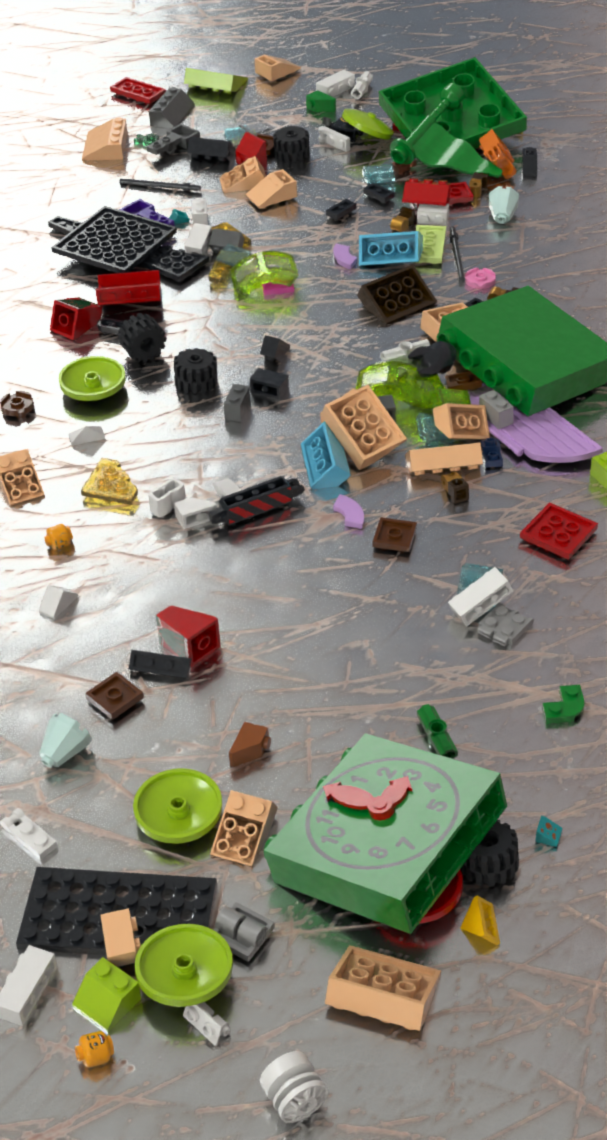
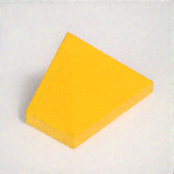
[460,895,500,945]

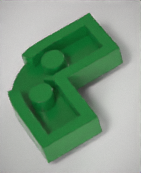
[542,685,585,724]

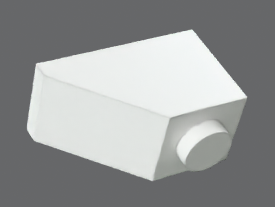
[174,497,217,529]

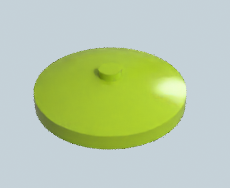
[342,108,394,140]
[58,356,126,401]
[133,768,223,844]
[135,924,233,1007]

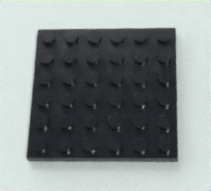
[51,205,177,273]

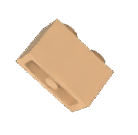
[101,908,141,967]

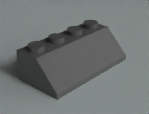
[149,87,195,129]

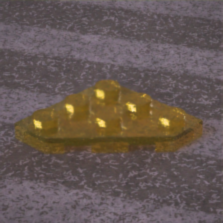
[80,457,138,505]

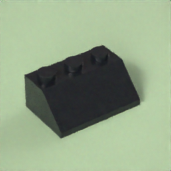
[187,137,236,163]

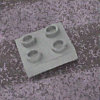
[213,902,275,962]

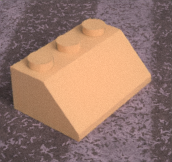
[433,403,490,440]

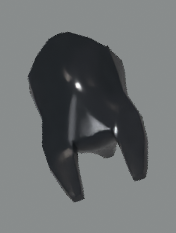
[407,341,456,378]

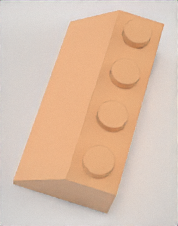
[405,443,483,476]

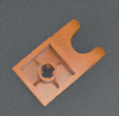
[479,129,517,179]

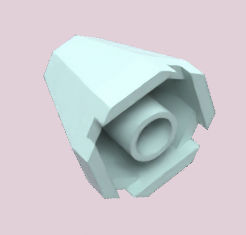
[489,186,519,224]
[39,713,92,768]

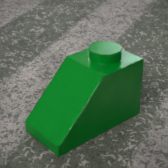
[306,90,336,112]

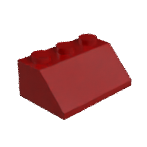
[402,178,451,206]

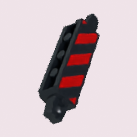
[209,476,305,526]

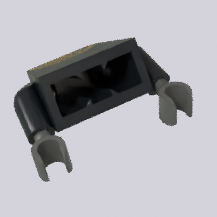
[322,116,364,142]

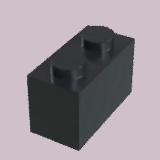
[249,368,289,400]

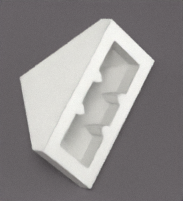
[68,426,106,446]

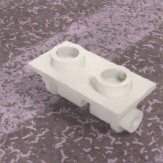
[183,1002,231,1046]

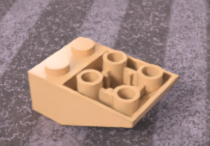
[255,54,301,81]
[220,156,266,193]
[246,169,297,208]
[0,448,45,506]
[210,790,278,867]

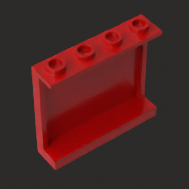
[96,270,161,306]

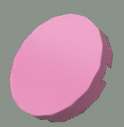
[465,268,496,289]

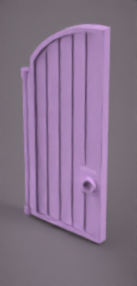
[451,383,603,463]

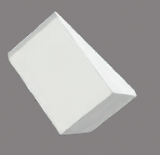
[39,584,78,619]

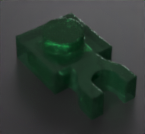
[134,134,160,146]

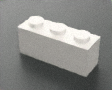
[316,70,355,97]
[448,567,513,627]
[0,945,58,1026]

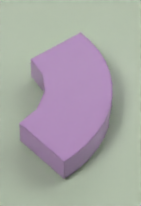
[333,243,357,269]
[333,494,364,529]

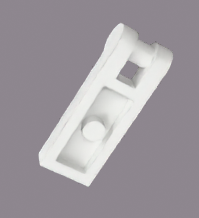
[318,126,350,152]
[0,808,58,860]

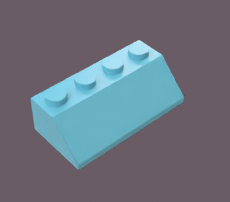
[359,231,423,266]
[301,421,351,489]

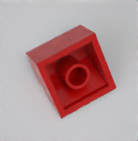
[236,132,267,168]

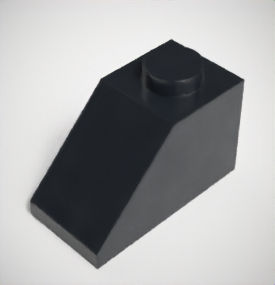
[521,147,537,178]
[260,335,291,362]

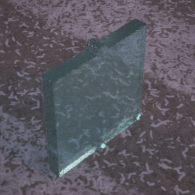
[224,126,250,141]
[216,244,251,269]

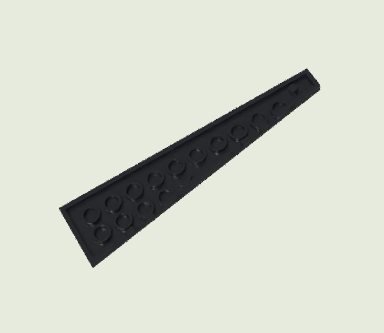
[47,215,210,282]

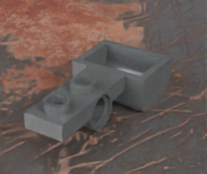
[147,124,200,155]

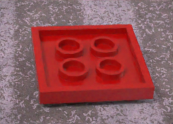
[520,502,598,560]

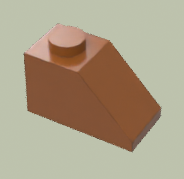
[229,722,271,767]

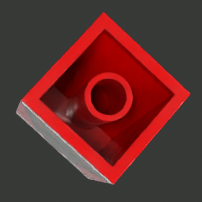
[49,297,103,340]
[156,605,221,667]

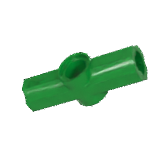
[417,704,458,759]

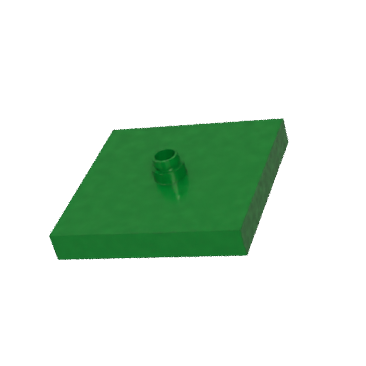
[378,57,527,149]

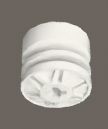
[259,1051,328,1123]

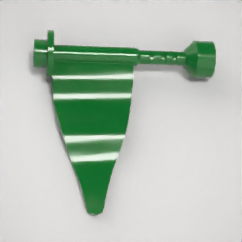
[390,83,502,178]

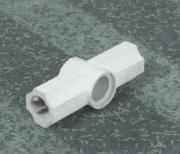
[351,71,373,99]
[380,339,430,366]

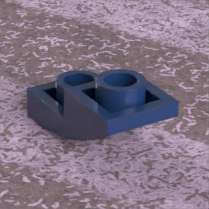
[480,438,503,468]

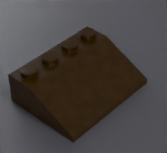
[357,264,438,325]

